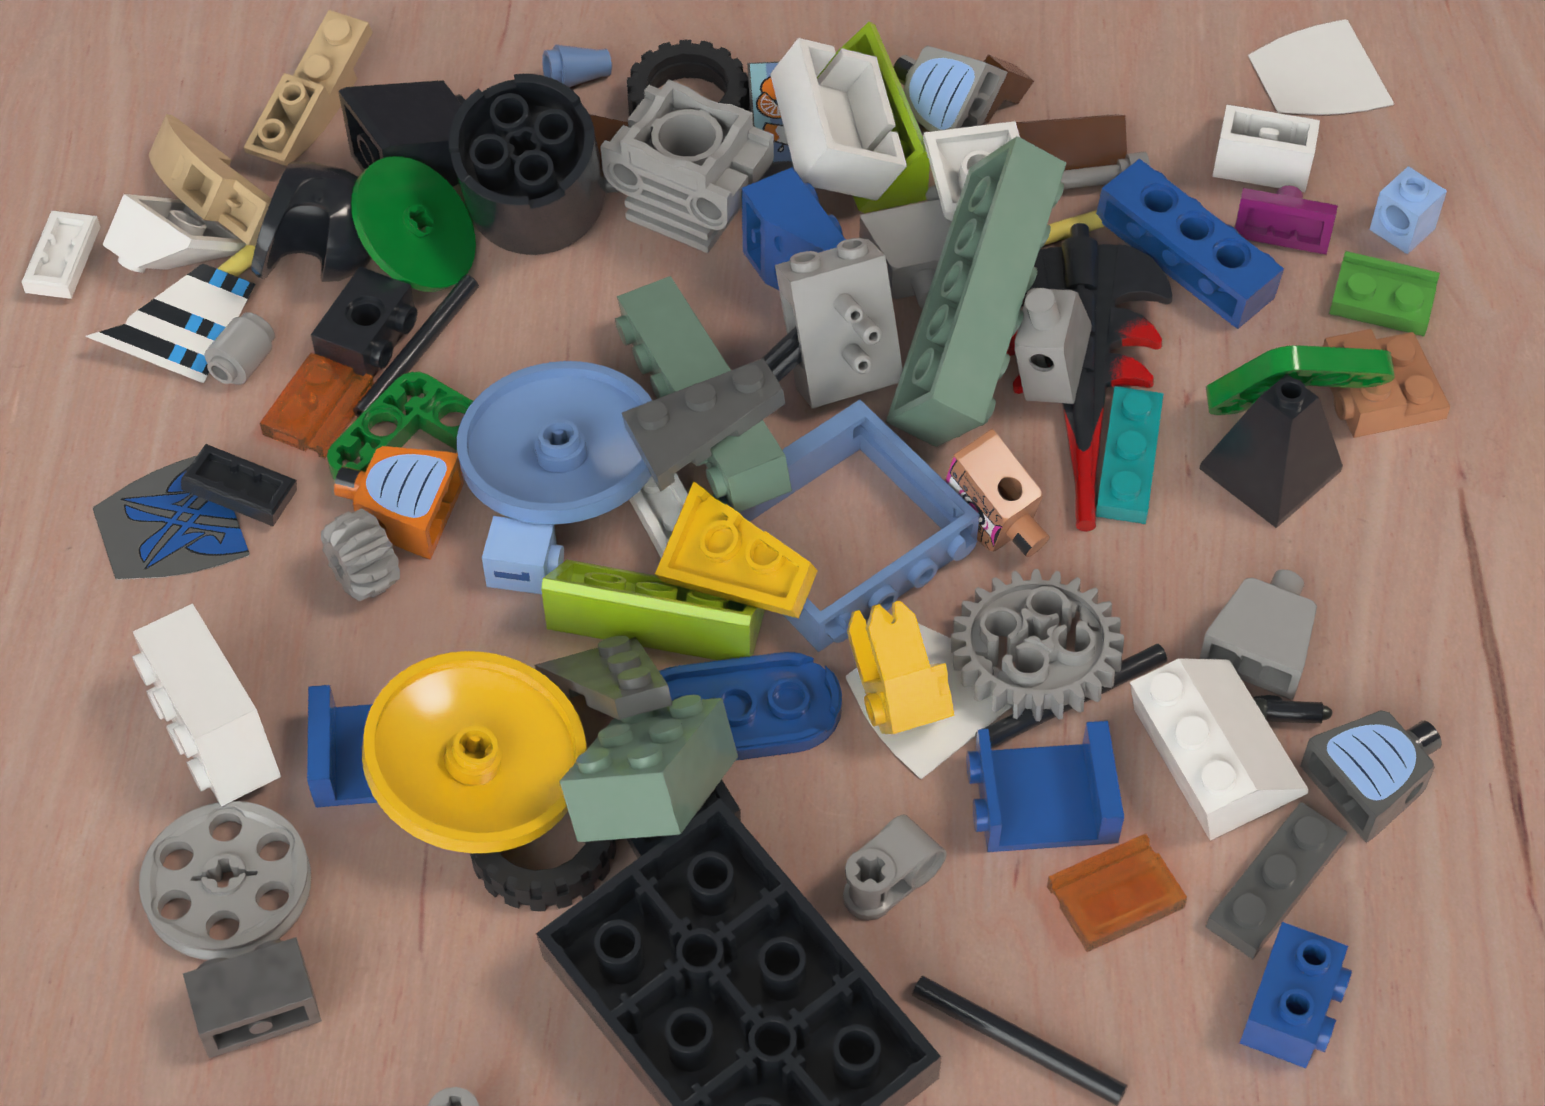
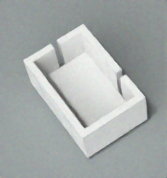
[770,38,907,201]
[132,603,281,806]

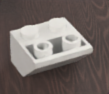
[1212,104,1320,193]

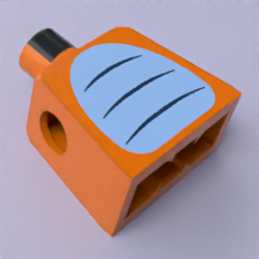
[334,446,464,559]

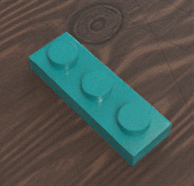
[1096,386,1164,524]

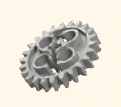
[951,569,1124,721]

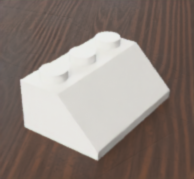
[1130,658,1308,841]

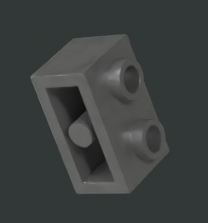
[183,937,322,1058]

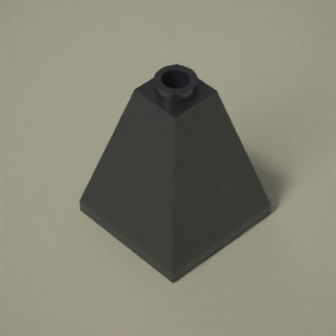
[1199,374,1343,528]

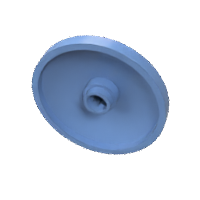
[457,361,652,525]

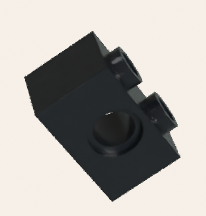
[311,266,417,385]

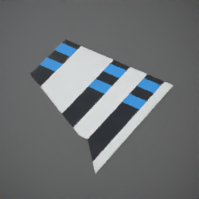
[85,263,256,383]

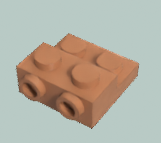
[1323,329,1450,438]

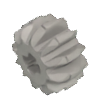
[321,508,400,601]

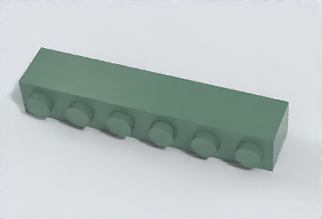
[615,276,792,512]

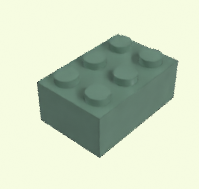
[559,695,738,842]

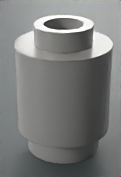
[204,312,275,385]

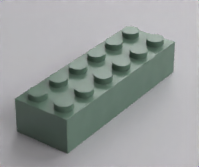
[886,136,1066,447]

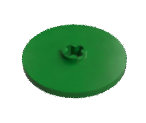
[351,156,476,292]

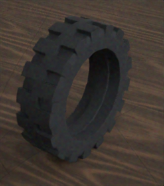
[627,40,749,116]
[470,839,616,912]

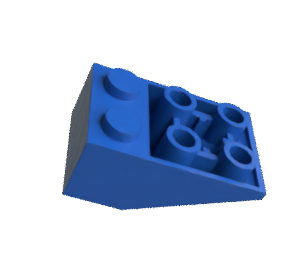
[741,167,846,290]

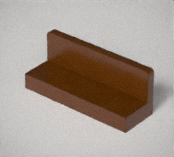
[986,114,1127,170]

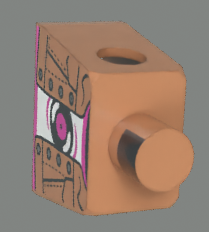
[944,429,1050,557]

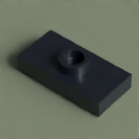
[181,444,297,526]

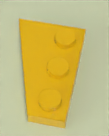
[655,481,818,619]

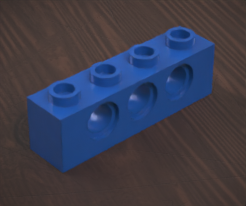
[1096,158,1284,329]

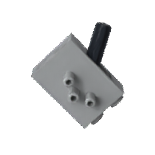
[761,238,903,408]

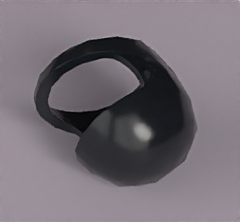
[252,162,372,282]

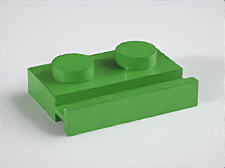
[1329,251,1440,336]

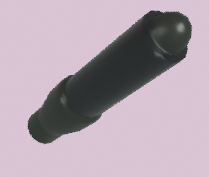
[1253,695,1333,723]

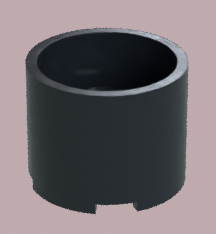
[449,74,606,255]

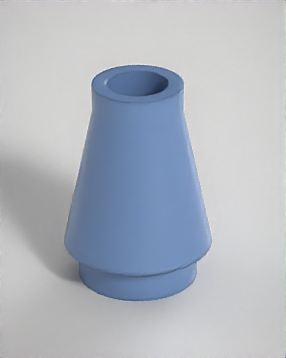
[542,44,612,87]

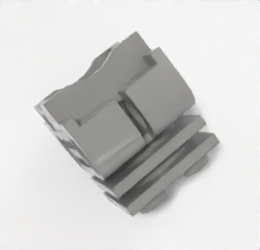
[601,80,774,253]

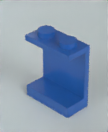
[307,685,378,808]
[966,721,1124,852]

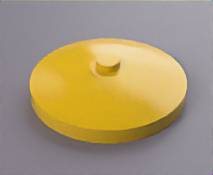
[362,651,587,853]

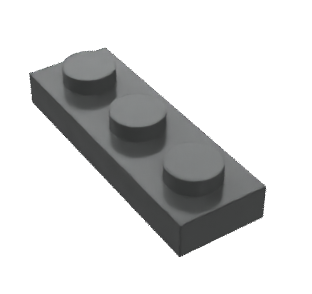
[1206,802,1348,959]

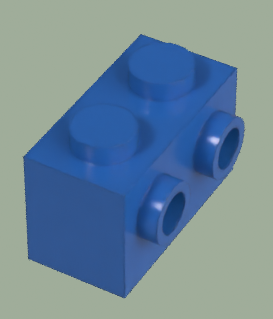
[1240,922,1352,1068]

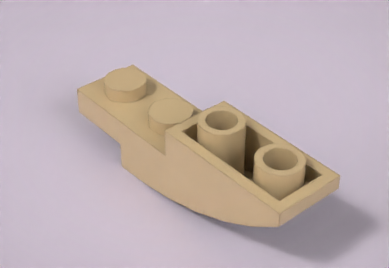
[243,10,373,166]
[149,114,272,246]

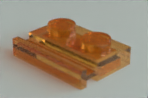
[260,352,374,459]
[1047,833,1187,952]

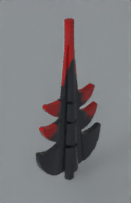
[1007,223,1172,532]

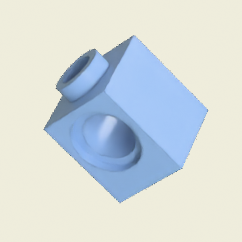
[1369,166,1447,254]

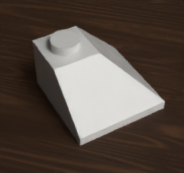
[923,121,1020,221]
[103,194,247,273]

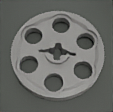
[139,801,311,960]

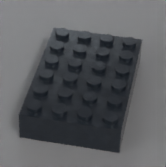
[536,798,941,1106]

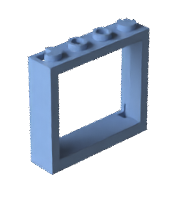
[712,400,980,652]

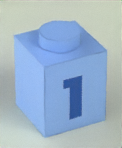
[482,516,564,594]

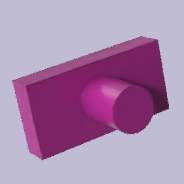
[1235,185,1338,255]

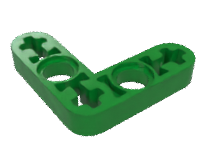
[1206,345,1395,415]
[327,372,473,480]

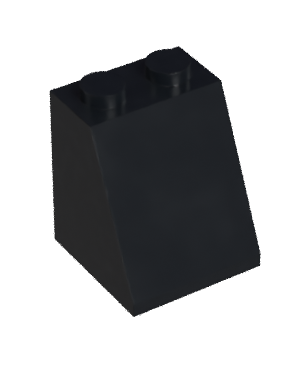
[338,80,465,187]

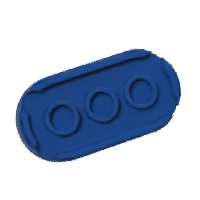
[659,652,842,761]

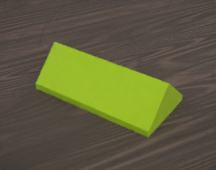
[817,21,930,213]
[541,560,765,660]

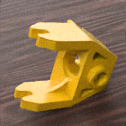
[847,601,955,734]

